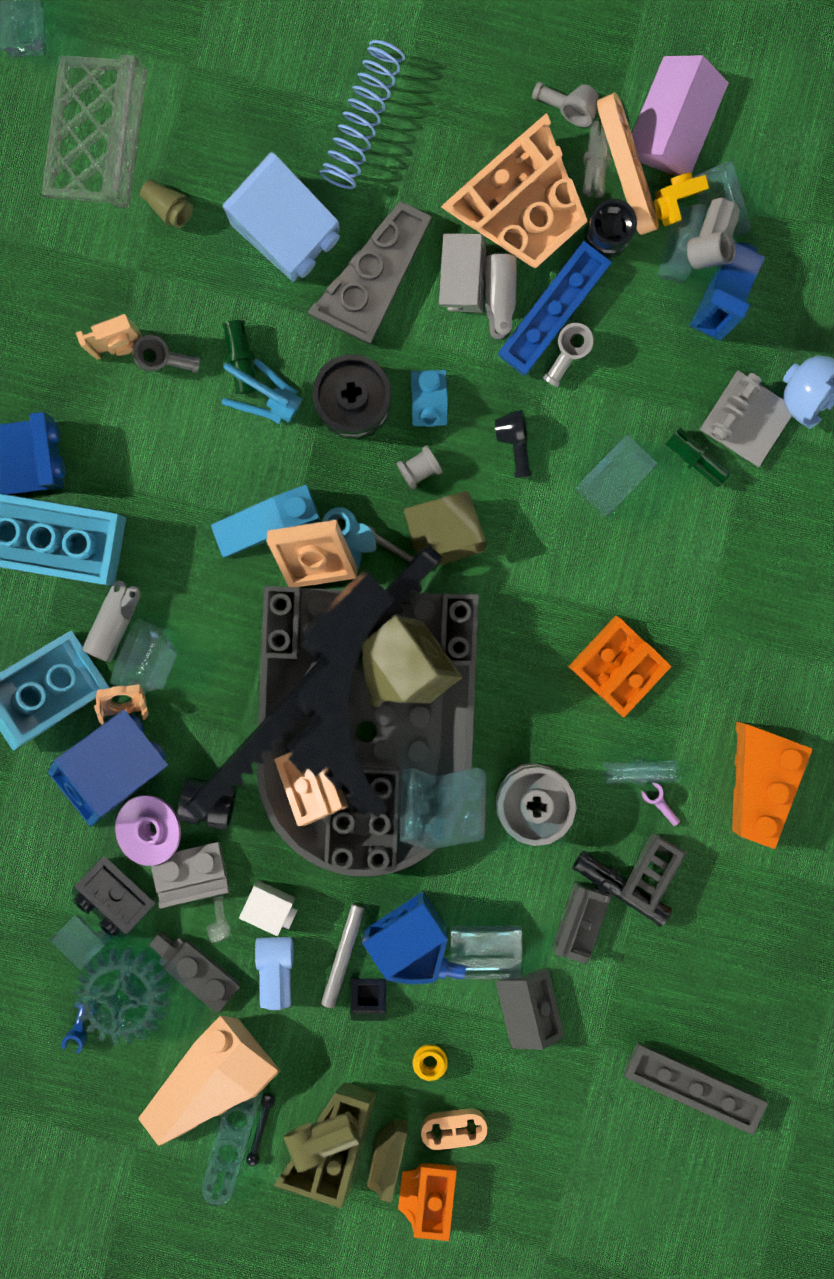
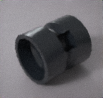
[585,199,637,258]
[177,776,237,831]

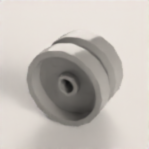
[495,763,576,846]

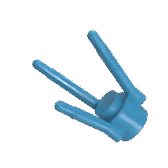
[222,359,303,424]

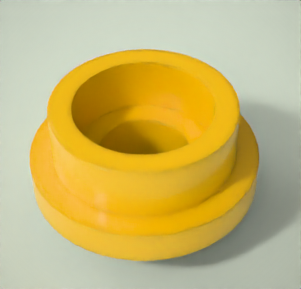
[413,1044,448,1081]

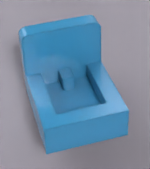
[411,370,448,427]

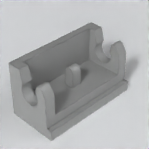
[439,234,487,313]

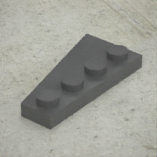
[307,201,432,346]

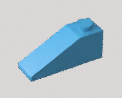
[211,485,321,558]

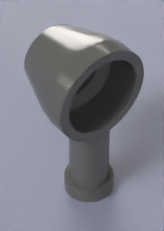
[133,335,200,374]

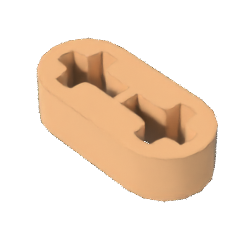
[421,1108,487,1150]

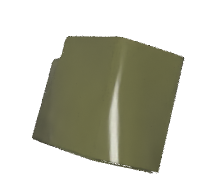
[404,490,487,566]

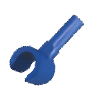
[61,1000,90,1054]

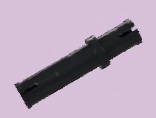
[572,850,672,927]

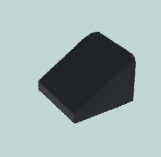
[350,979,386,1021]

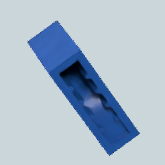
[689,242,765,341]

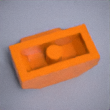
[398,1163,457,1241]

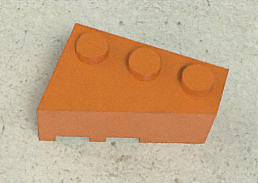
[732,721,813,849]

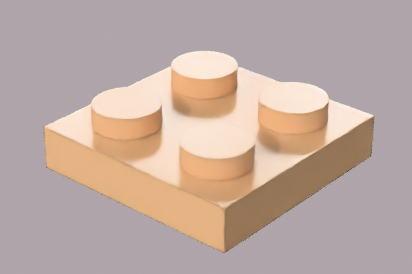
[266,520,358,587]

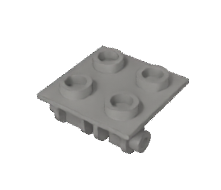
[699,370,791,467]

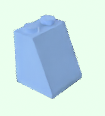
[222,152,340,282]

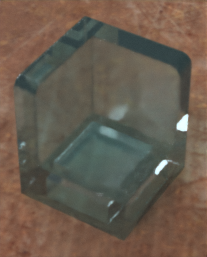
[50,915,112,970]

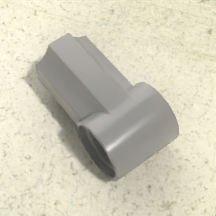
[687,198,740,270]

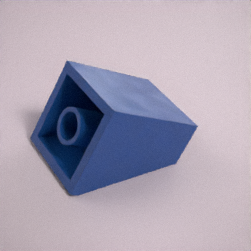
[47,709,168,827]

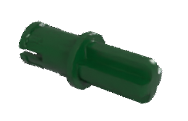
[665,427,730,487]

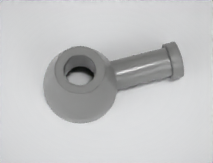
[532,82,598,127]
[543,323,594,387]

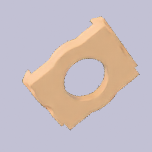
[94,684,148,725]

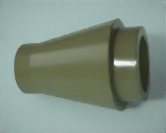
[140,179,193,228]

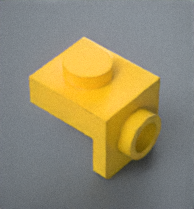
[654,172,709,226]

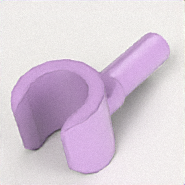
[641,783,680,826]

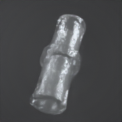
[582,121,612,198]

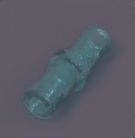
[604,758,678,786]

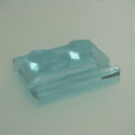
[451,926,522,980]

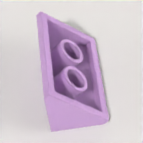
[632,55,728,177]

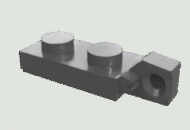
[149,931,241,1014]

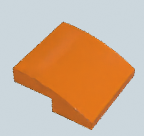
[568,616,672,718]

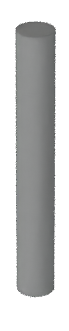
[321,903,365,1008]

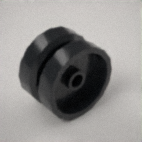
[312,354,392,439]

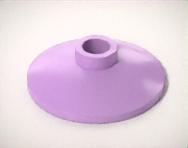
[115,795,181,866]

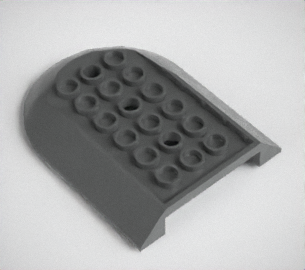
[257,586,479,877]

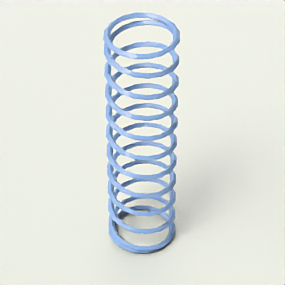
[320,40,405,189]

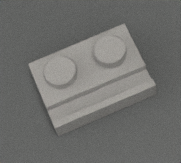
[151,842,230,908]

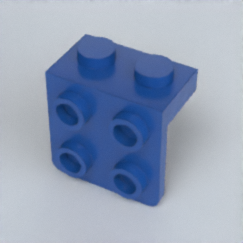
[0,412,65,495]

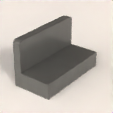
[496,969,565,1050]

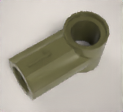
[283,1111,361,1172]

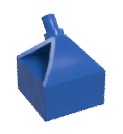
[362,891,466,984]

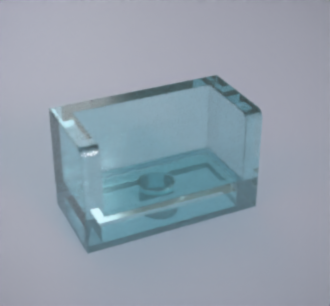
[575,434,658,518]

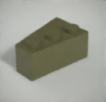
[274,1082,377,1208]

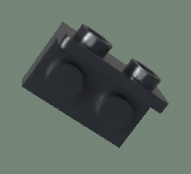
[71,856,155,939]

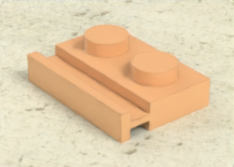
[76,314,142,360]
[274,752,348,827]

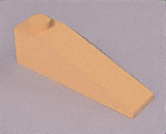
[138,1016,281,1146]

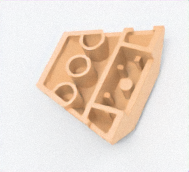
[441,113,587,268]

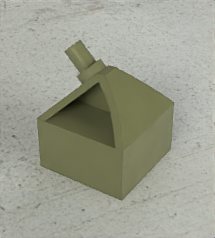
[363,616,462,707]

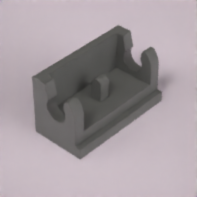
[552,881,612,964]

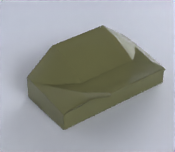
[367,1119,407,1203]

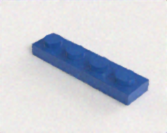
[497,241,612,377]

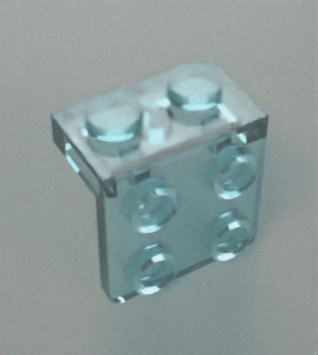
[400,768,486,850]

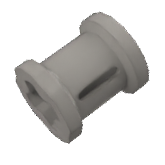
[396,445,442,490]

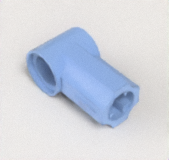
[255,937,293,1010]

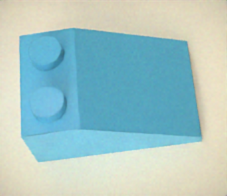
[0,630,109,751]

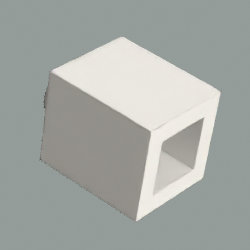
[239,880,297,936]

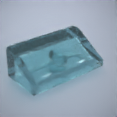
[693,161,751,239]
[658,204,706,283]

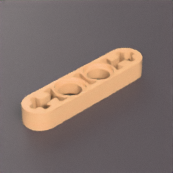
[597,93,659,235]

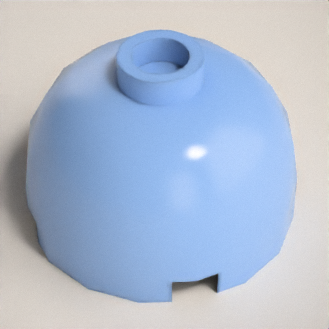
[783,356,834,429]

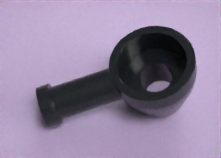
[495,410,532,478]

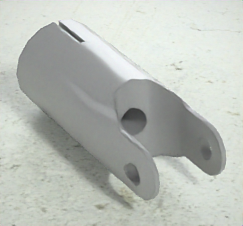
[485,254,517,339]
[82,580,140,662]

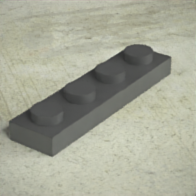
[623,1041,768,1135]

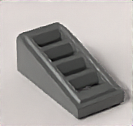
[620,834,687,915]

